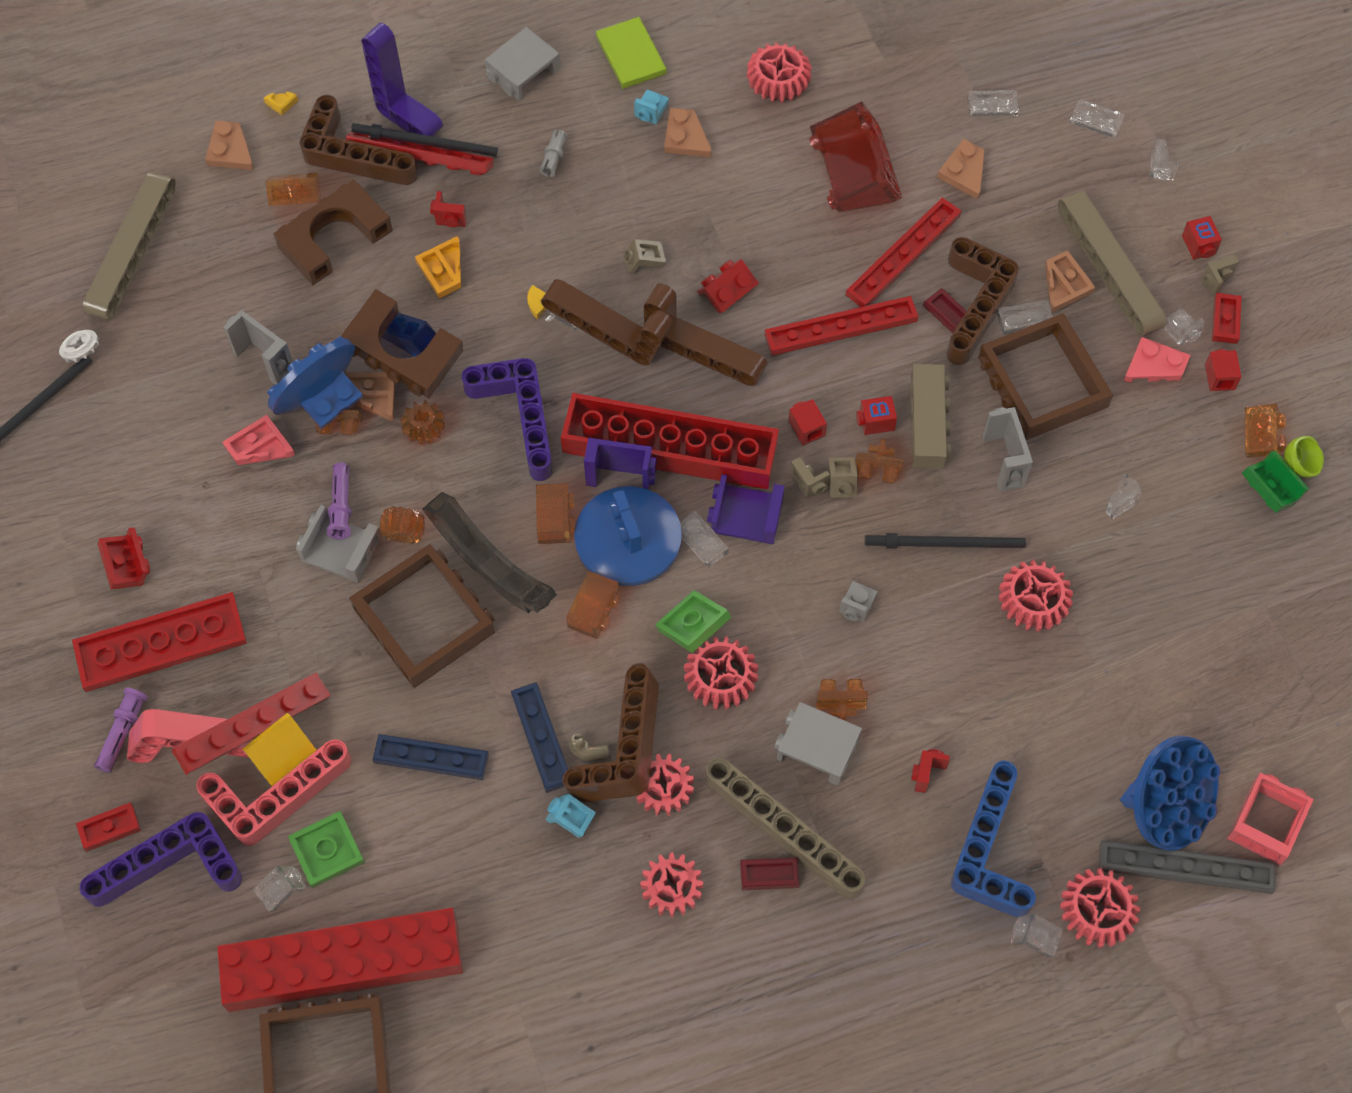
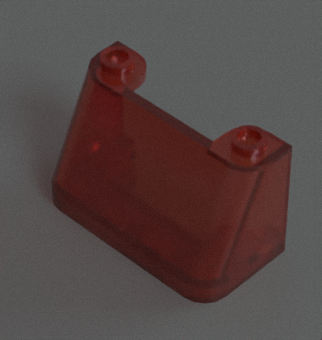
[809,101,902,212]

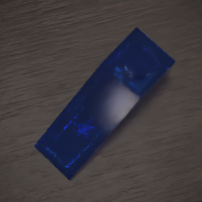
[382,313,436,356]

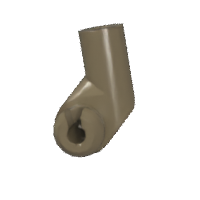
[569,734,609,762]

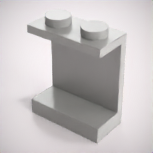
[485,27,561,102]
[223,310,293,384]
[982,407,1033,492]
[296,505,382,583]
[774,702,862,786]

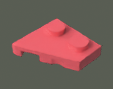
[1124,337,1190,382]
[222,415,295,465]

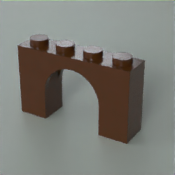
[273,179,393,285]
[341,289,463,399]

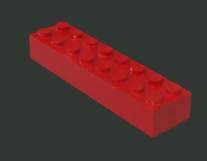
[561,393,779,490]
[217,907,463,1012]

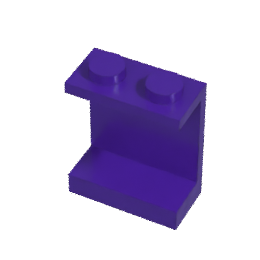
[584,438,657,490]
[707,474,785,544]

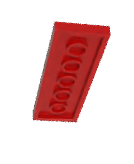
[72,592,247,692]

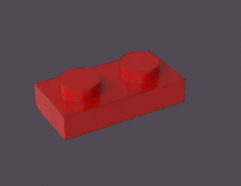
[1212,293,1242,344]
[76,802,142,852]

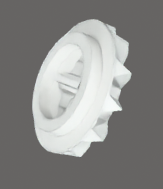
[59,330,99,363]

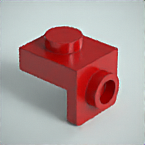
[430,191,467,227]
[911,749,950,793]

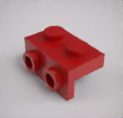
[697,259,759,314]
[97,527,150,590]

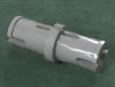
[540,130,567,177]

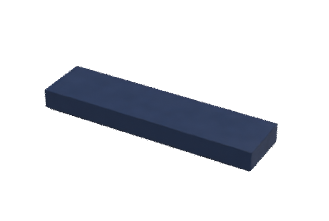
[511,682,568,793]
[372,734,489,780]

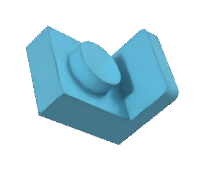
[634,89,669,124]
[546,794,596,838]

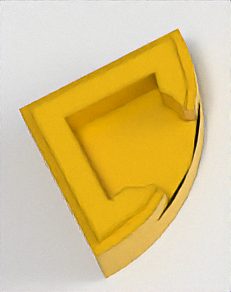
[263,92,299,115]
[527,285,546,319]

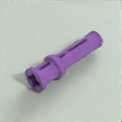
[327,462,352,540]
[93,688,148,773]

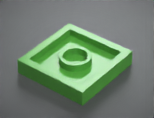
[655,590,731,653]
[288,811,365,888]

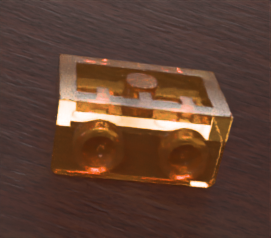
[1245,403,1287,458]

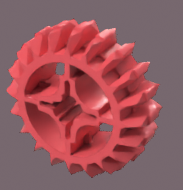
[747,42,812,103]
[998,559,1073,632]
[684,636,758,710]
[1060,868,1140,948]

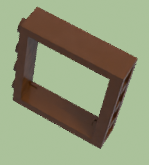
[978,313,1113,440]
[349,544,495,688]
[259,994,391,1093]

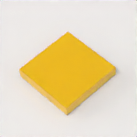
[242,713,317,787]

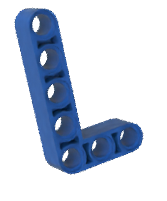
[951,761,1036,917]

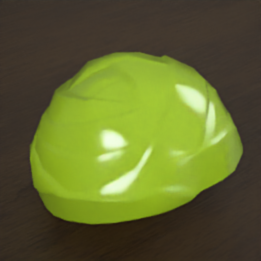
[1283,436,1324,478]

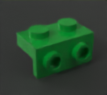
[1241,451,1309,513]

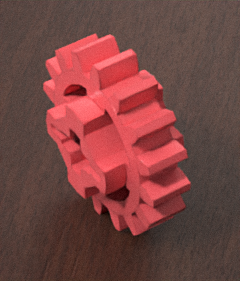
[637,754,694,816]
[640,853,703,917]

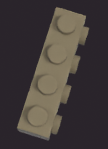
[910,364,951,469]

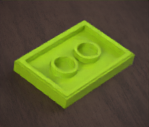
[595,17,667,89]

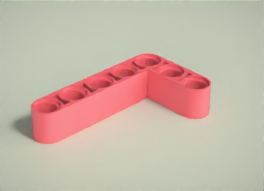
[127,709,255,763]
[196,739,351,846]

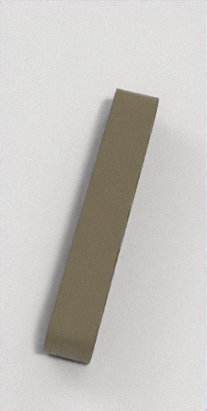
[83,172,176,320]
[1057,191,1166,336]
[706,758,865,899]

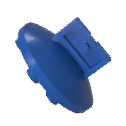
[267,336,363,429]
[574,486,682,586]
[1120,735,1220,851]

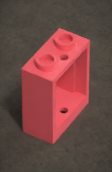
[1227,773,1314,866]

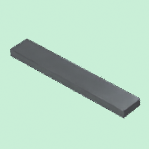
[1099,841,1275,894]

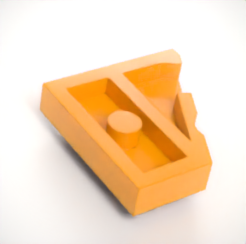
[415,236,461,299]

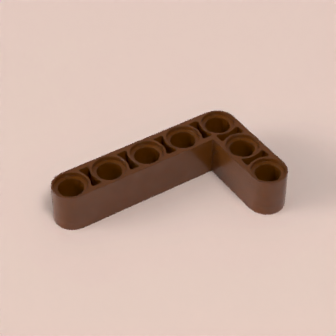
[299,94,418,185]
[946,237,1019,365]
[541,279,673,366]
[644,283,768,386]
[562,663,659,802]

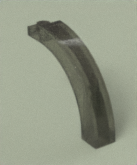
[422,492,557,614]

